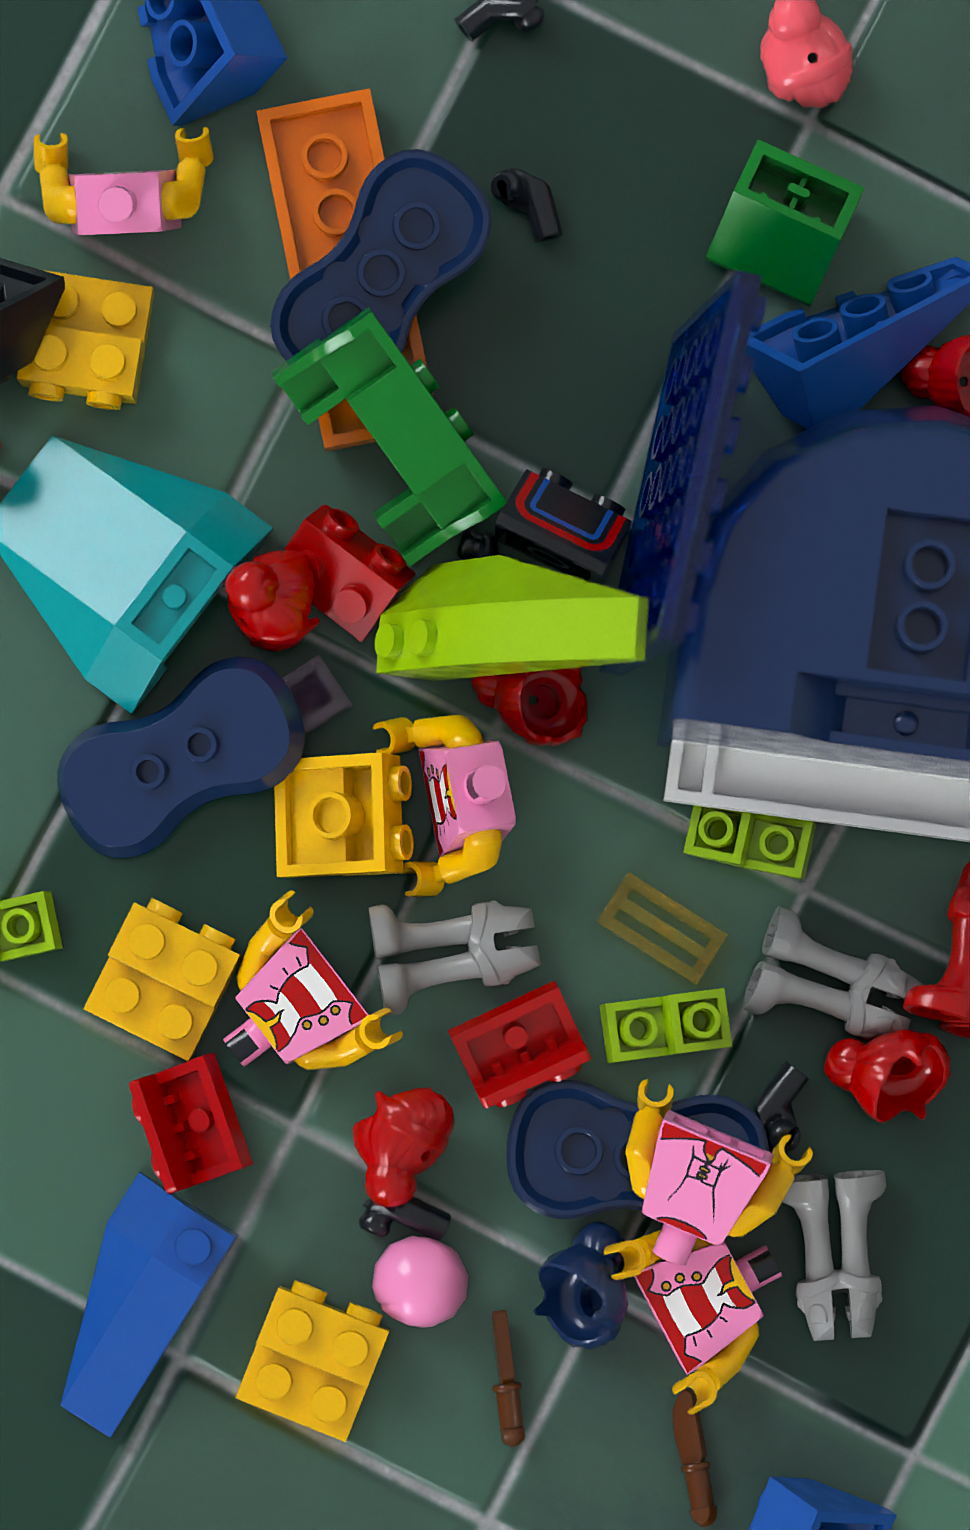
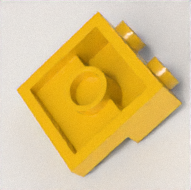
[17,270,155,410]
[274,752,414,878]
[83,898,243,1061]
[235,1280,390,1442]

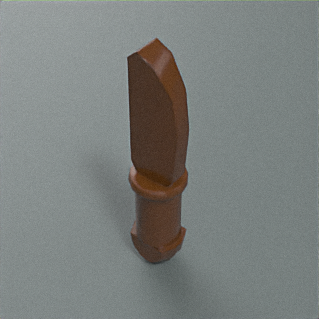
[491,1310,525,1447]
[672,1389,718,1527]

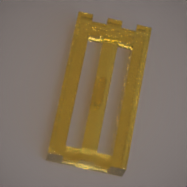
[597,872,728,985]

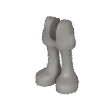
[368,900,541,1016]
[743,906,923,1040]
[783,1170,887,1341]

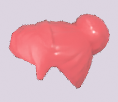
[760,0,853,108]

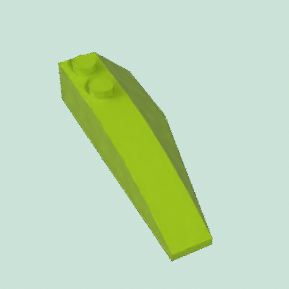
[375,555,649,681]

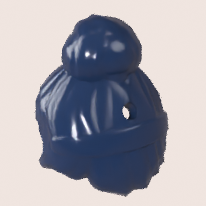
[534,1221,628,1349]

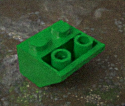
[705,139,865,307]

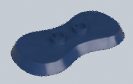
[270,149,492,361]
[57,657,305,858]
[506,1080,769,1219]

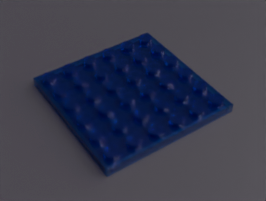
[599,270,767,676]

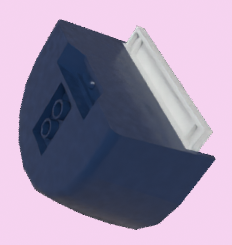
[657,406,970,842]

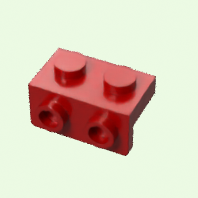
[284,504,416,642]
[447,980,591,1109]
[129,1052,253,1194]

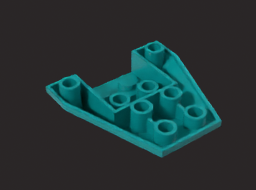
[0,435,274,715]

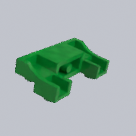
[271,307,507,566]

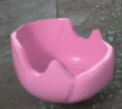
[372,1236,469,1328]

